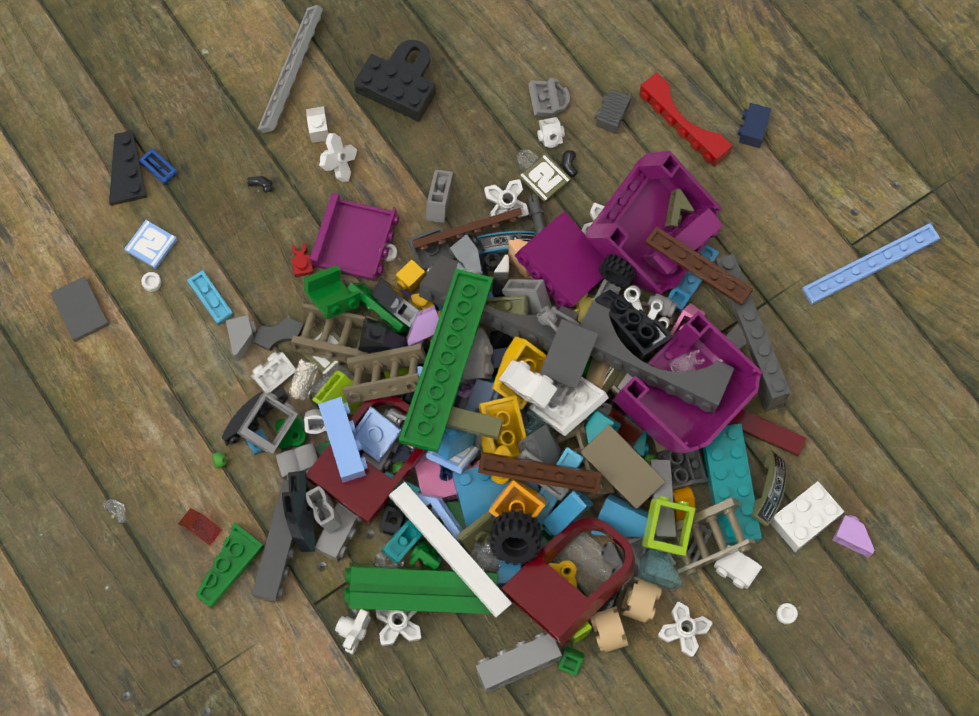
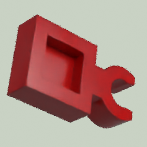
[291,243,314,278]

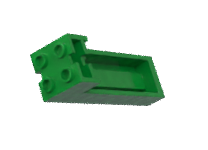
[343,563,498,614]

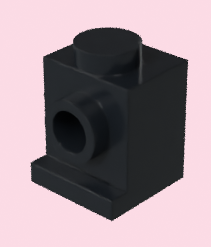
[379,505,406,536]

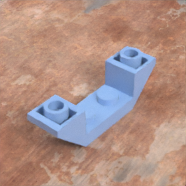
[414,492,463,545]

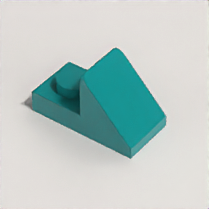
[381,520,422,564]

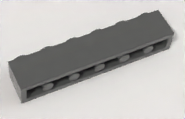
[252,479,309,603]

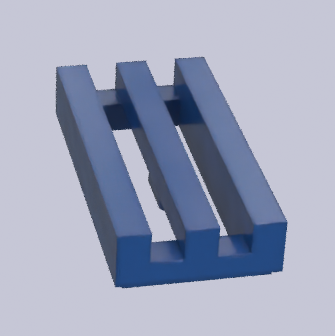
[139,148,178,185]

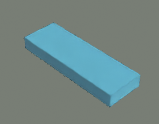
[187,270,234,325]

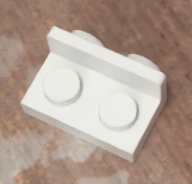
[250,352,297,394]

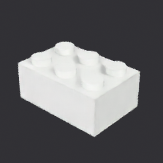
[770,481,844,552]

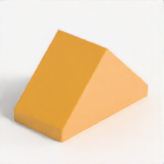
[673,486,696,522]

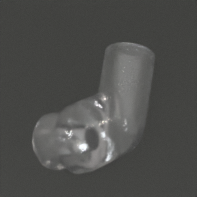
[103,499,128,524]

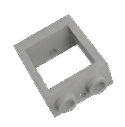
[237,392,298,454]

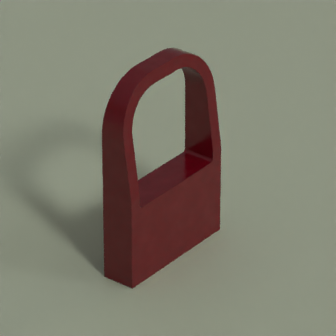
[305,396,426,526]
[502,518,635,646]

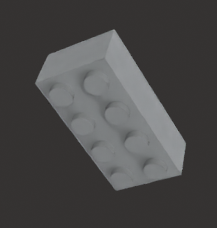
[476,632,562,694]

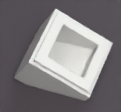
[494,255,509,279]

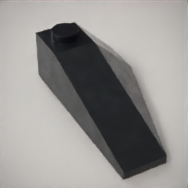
[595,289,673,362]
[358,317,428,367]

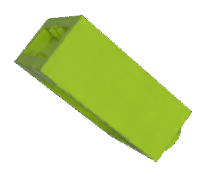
[641,496,695,556]

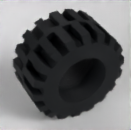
[490,510,542,565]

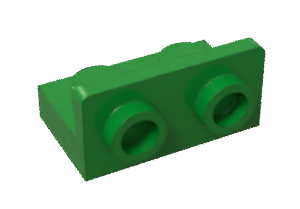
[409,540,443,570]

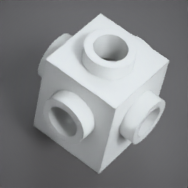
[537,117,565,148]

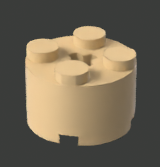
[621,576,662,623]
[590,606,629,653]

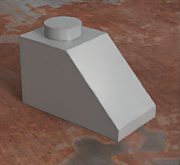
[226,315,257,361]

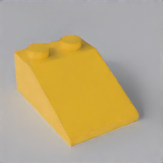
[492,336,547,410]
[479,395,527,457]

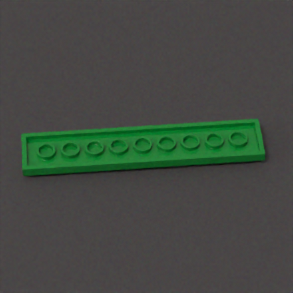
[399,269,493,453]

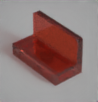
[608,409,644,448]

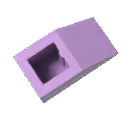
[407,305,439,346]

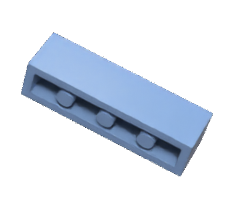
[318,397,368,483]

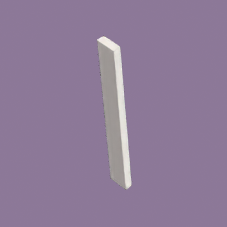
[389,482,512,618]

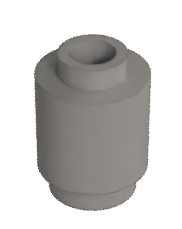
[647,293,677,318]

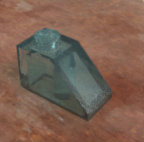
[637,550,683,590]

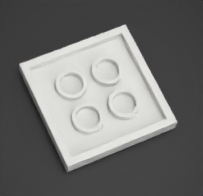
[529,377,609,436]

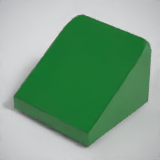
[558,646,585,676]

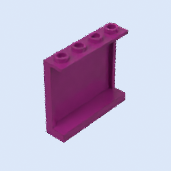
[310,193,399,282]
[514,211,605,309]

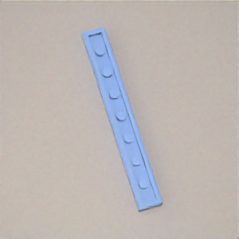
[802,223,940,305]

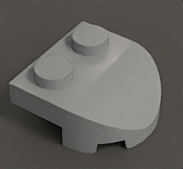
[528,78,570,117]

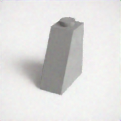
[502,279,552,315]

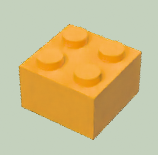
[489,479,547,518]

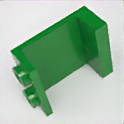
[304,265,361,320]

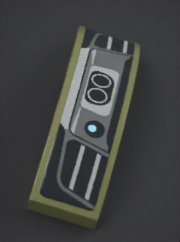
[752,450,787,527]

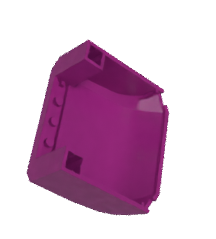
[586,151,722,295]
[612,311,763,453]

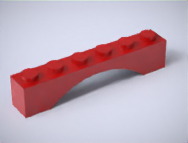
[639,72,732,167]

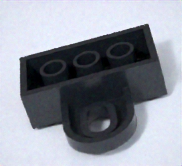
[354,40,436,122]

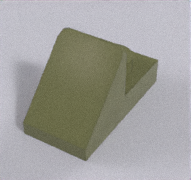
[665,189,694,229]

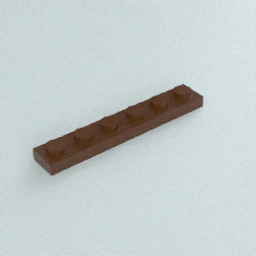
[412,208,523,251]
[645,226,753,306]
[478,452,602,494]

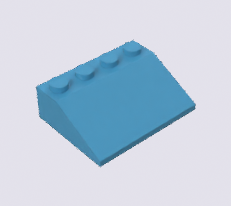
[452,456,539,528]

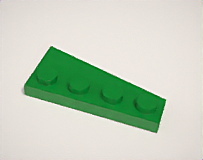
[348,282,411,333]
[196,522,265,609]

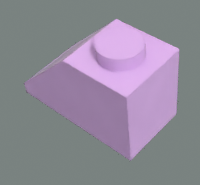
[832,515,874,558]

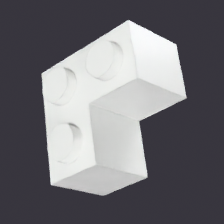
[499,360,558,408]

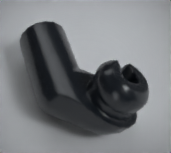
[561,150,578,178]
[247,176,273,192]

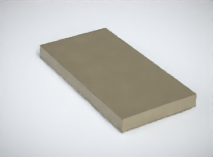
[580,424,665,509]

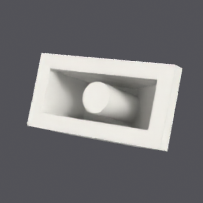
[306,106,329,143]

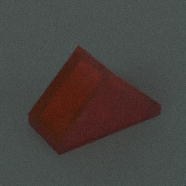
[178,508,222,546]

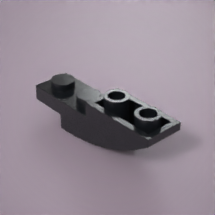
[371,278,429,338]
[222,387,289,446]
[282,471,316,552]

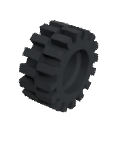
[599,254,636,288]

